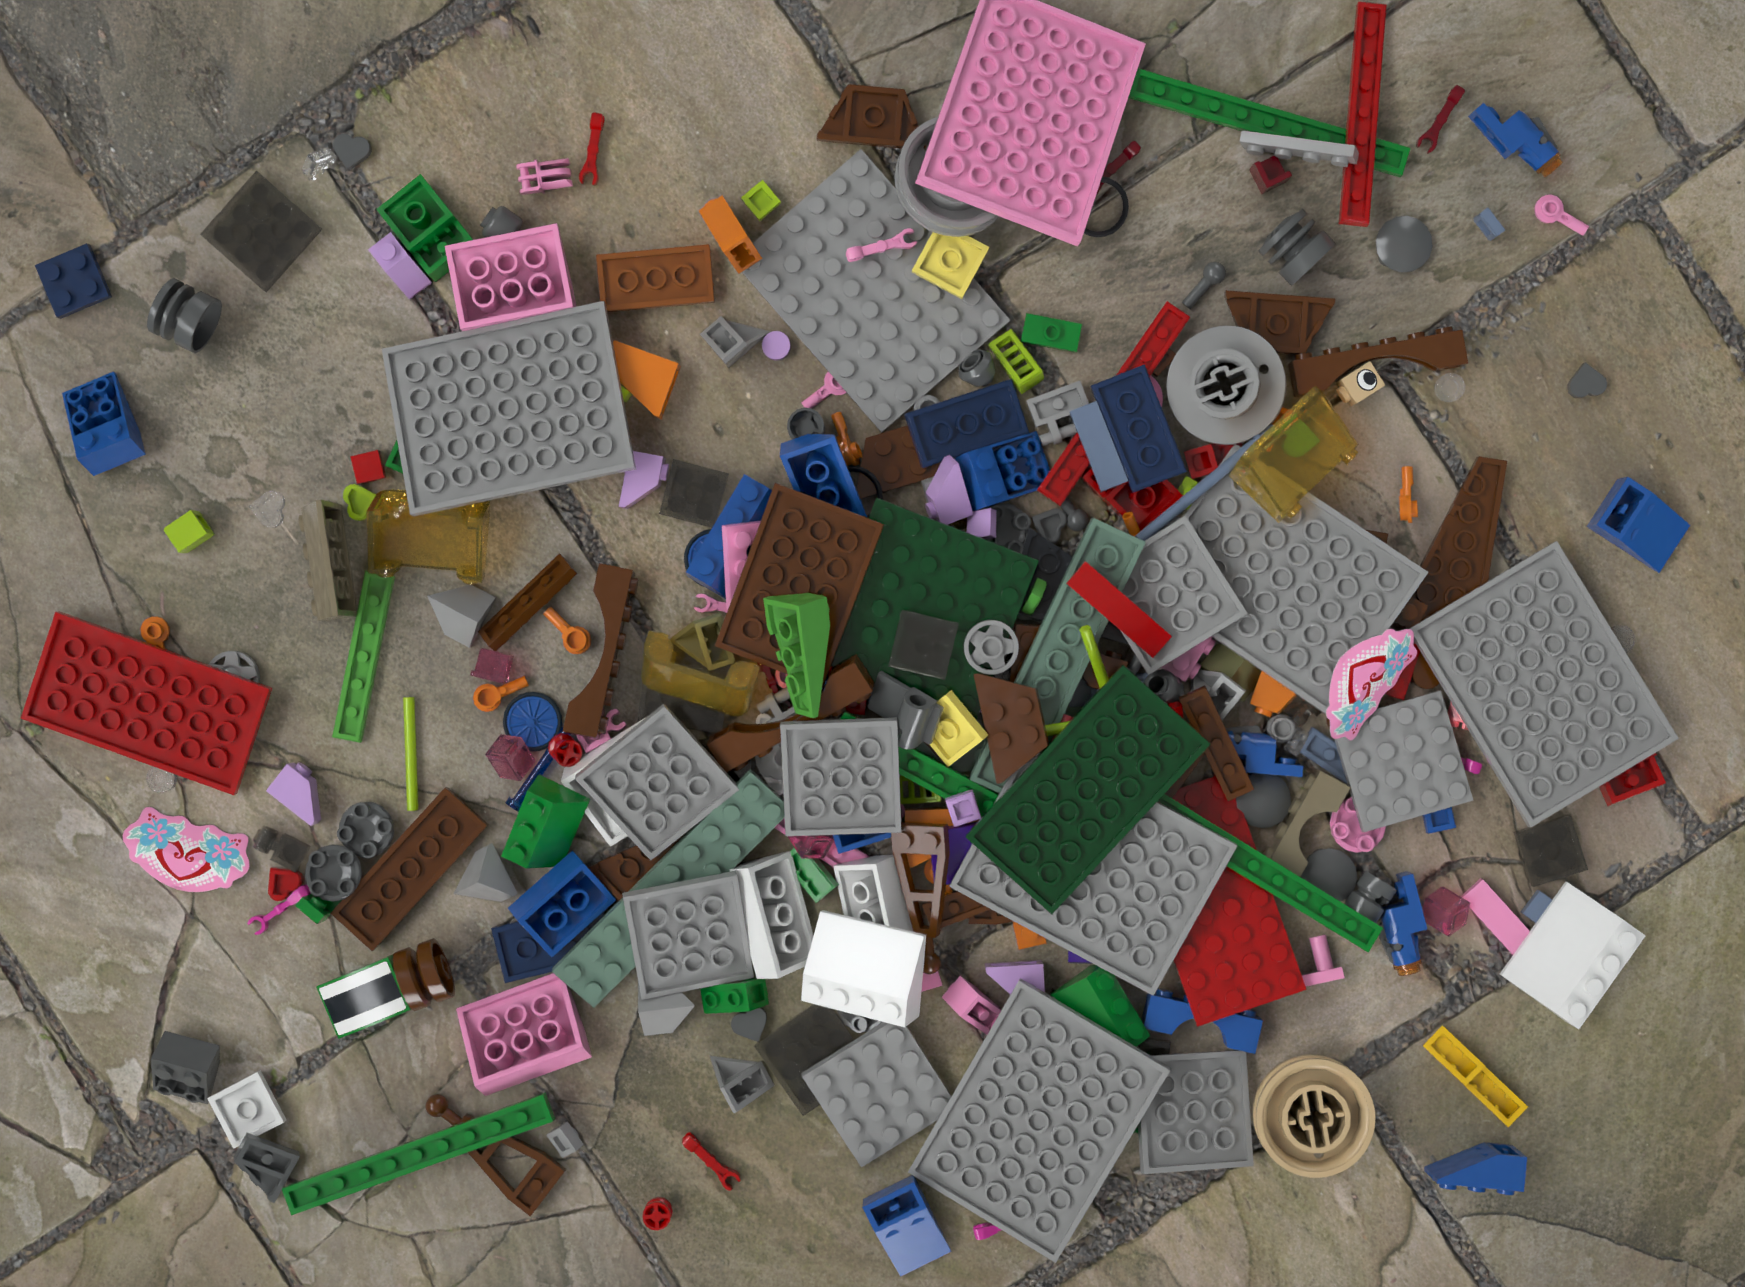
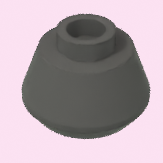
[958,350,996,387]

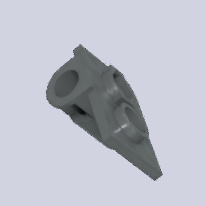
[868,671,944,749]

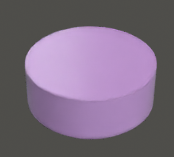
[762,331,791,361]

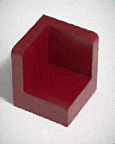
[1249,156,1292,194]

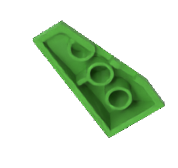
[763,593,830,718]

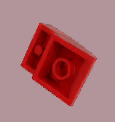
[1080,464,1183,531]
[1599,753,1666,807]

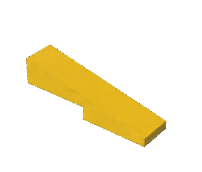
[1423,1025,1528,1127]

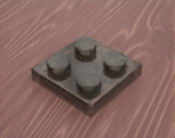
[659,459,729,528]
[888,609,959,680]
[1513,815,1588,887]

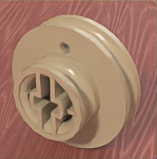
[1252,1055,1375,1178]

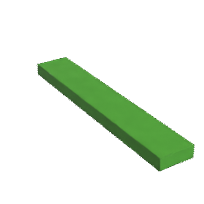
[332,570,395,743]

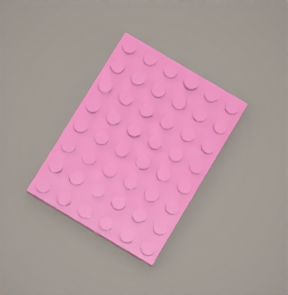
[915,0,1146,247]

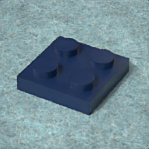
[35,243,112,319]

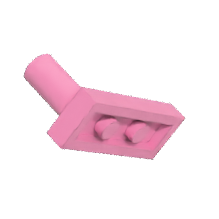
[1302,935,1345,986]

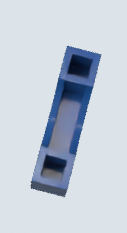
[1141,988,1263,1054]

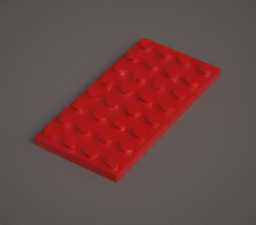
[20,611,272,795]
[1172,776,1307,1027]

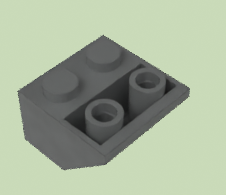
[151,1031,220,1104]

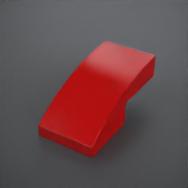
[1184,443,1243,479]

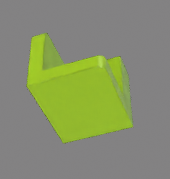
[164,510,215,554]

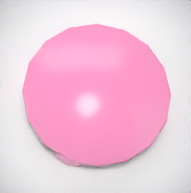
[1330,797,1386,853]

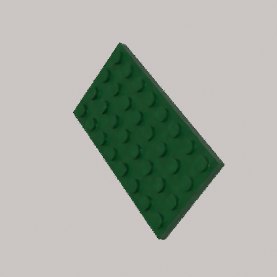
[965,664,1210,915]

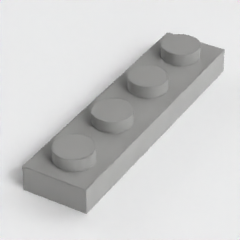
[1239,131,1359,167]

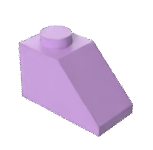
[368,232,432,300]
[619,451,669,509]
[925,455,973,525]
[266,762,321,826]
[985,960,1045,995]

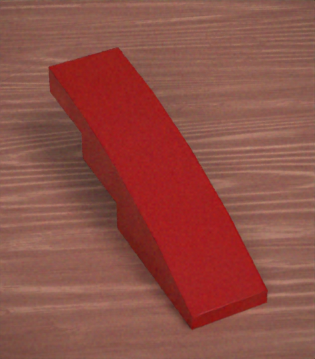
[1066,561,1172,658]

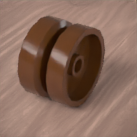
[393,938,455,1011]

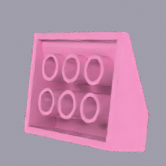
[445,223,577,331]
[456,973,592,1096]

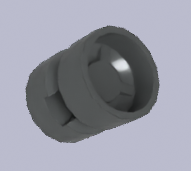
[787,408,826,439]
[1344,871,1397,924]

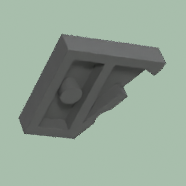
[234,1133,300,1203]

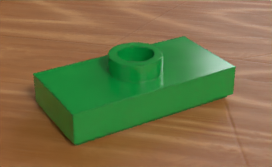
[1021,313,1082,353]
[790,840,839,903]

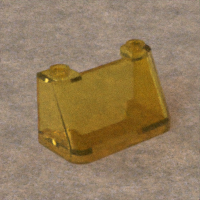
[1229,386,1359,523]
[367,489,490,584]
[641,630,764,717]

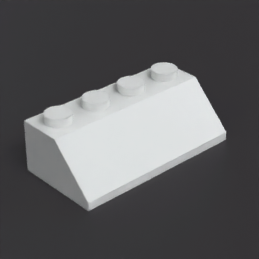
[730,851,814,979]
[833,855,913,932]

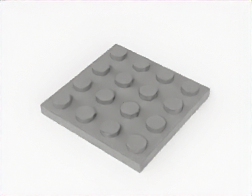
[1120,516,1248,675]
[1334,690,1474,832]
[575,703,739,860]
[780,717,901,836]
[622,871,754,1000]
[801,1022,952,1168]
[1138,1050,1254,1174]

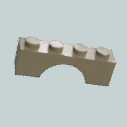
[1263,769,1351,877]

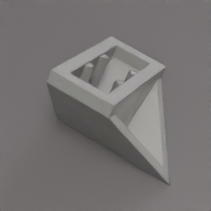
[700,316,771,368]
[427,585,496,648]
[1191,670,1246,721]
[453,843,518,902]
[638,983,695,1036]
[710,1056,775,1113]

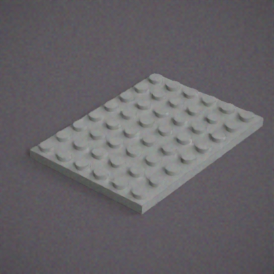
[742,149,1010,433]
[382,301,636,516]
[1183,444,1428,714]
[1409,541,1679,827]
[949,753,1237,996]
[908,978,1171,1263]

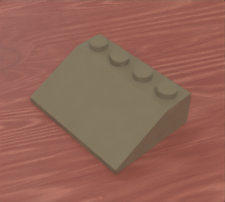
[299,500,357,621]

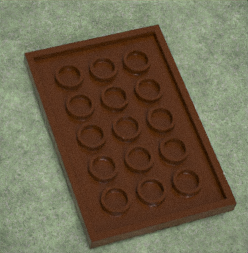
[715,483,885,688]

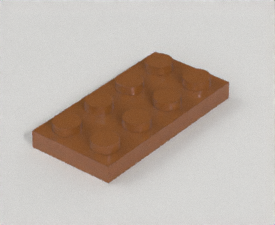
[596,244,715,312]

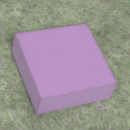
[967,508,997,540]
[945,789,981,827]

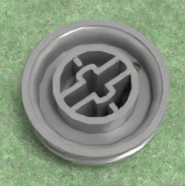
[895,117,999,237]
[1167,326,1287,445]

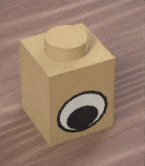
[1336,361,1385,406]

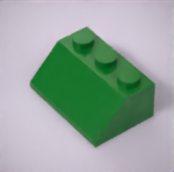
[501,774,590,869]
[1050,964,1150,1047]

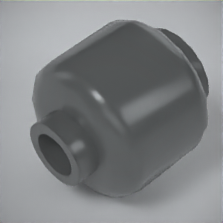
[480,206,523,238]
[1144,669,1185,704]

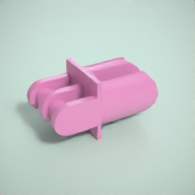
[516,158,573,195]

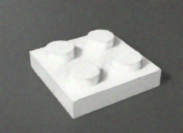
[207,1070,286,1149]

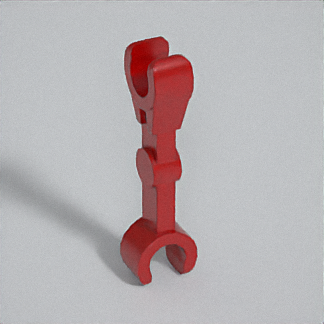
[579,112,605,186]
[682,1132,741,1191]

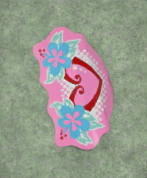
[1326,629,1417,740]
[123,807,250,892]

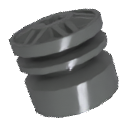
[1258,208,1336,286]
[147,278,222,354]

